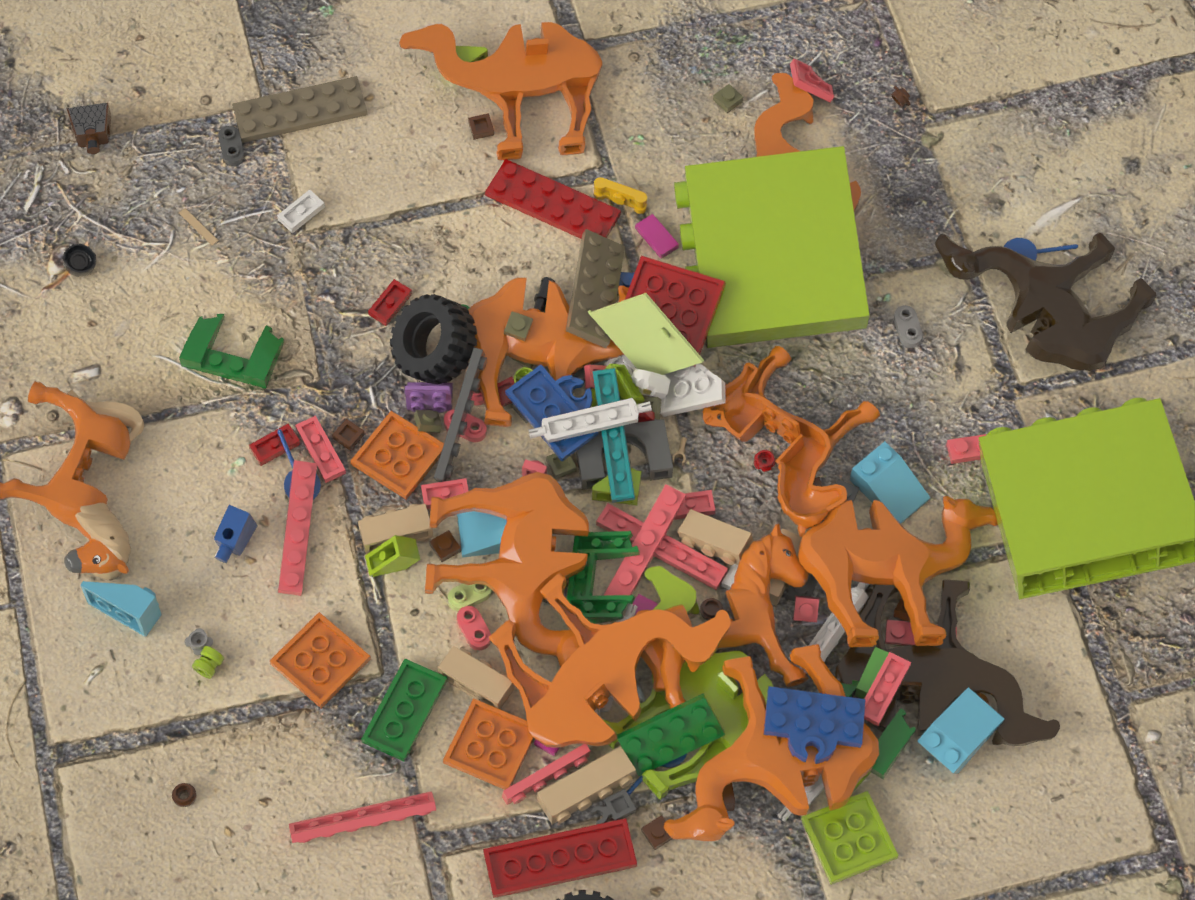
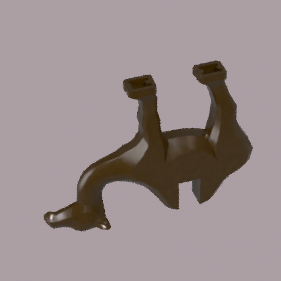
[935,232,1157,371]
[835,580,1060,746]

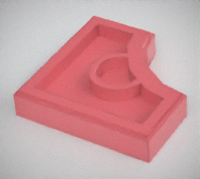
[790,59,834,102]

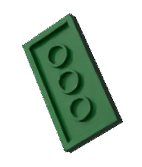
[361,659,448,762]
[617,693,725,776]

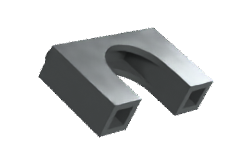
[576,419,673,490]

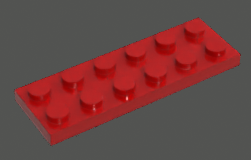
[485,159,621,239]
[483,818,637,898]

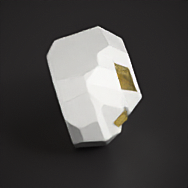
[631,369,670,399]

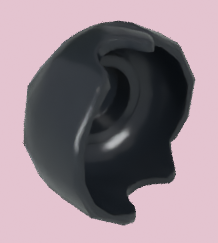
[63,243,96,277]

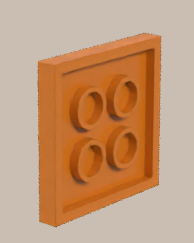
[350,411,444,500]
[269,612,371,709]
[443,698,534,790]

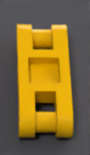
[594,177,647,214]

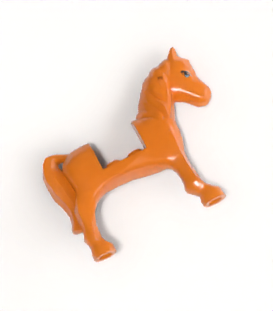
[703,346,880,537]
[635,524,809,709]

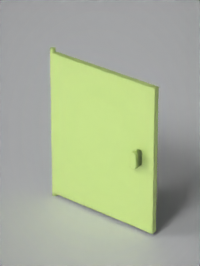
[588,293,704,375]

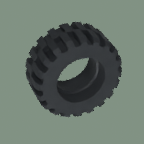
[390,294,477,384]

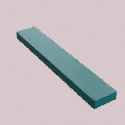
[593,368,635,503]

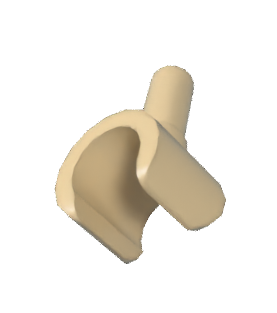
[672,437,687,466]

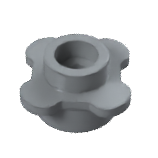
[185,628,213,655]

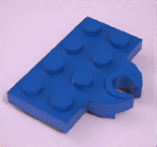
[505,365,598,461]
[763,686,865,764]

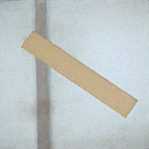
[179,208,219,246]

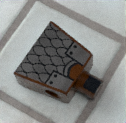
[67,103,111,154]

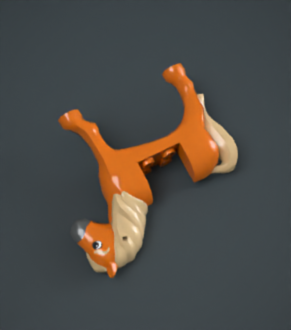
[0,381,145,581]

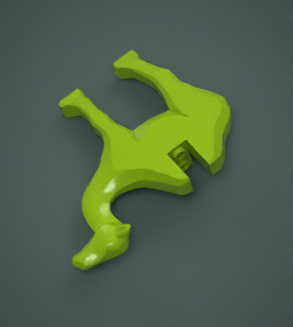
[603,566,774,800]

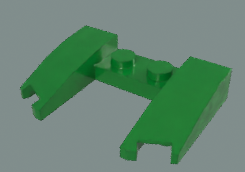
[179,313,285,389]
[567,531,640,624]
[836,678,916,780]

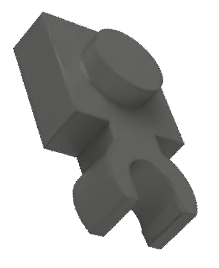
[590,789,636,825]

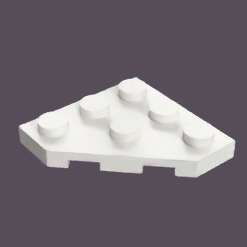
[660,363,726,417]

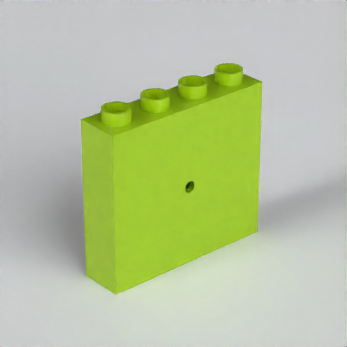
[674,146,869,348]
[979,397,1195,600]

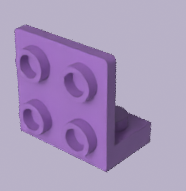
[405,382,453,413]

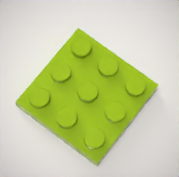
[801,791,899,885]

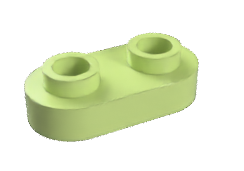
[448,584,492,611]

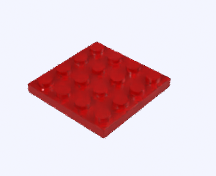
[625,255,726,367]

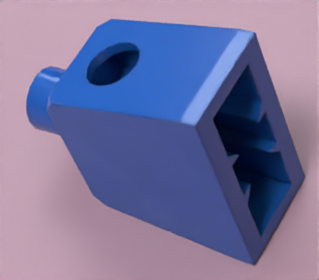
[214,504,258,563]

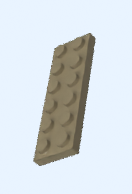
[232,76,368,143]
[566,229,625,348]

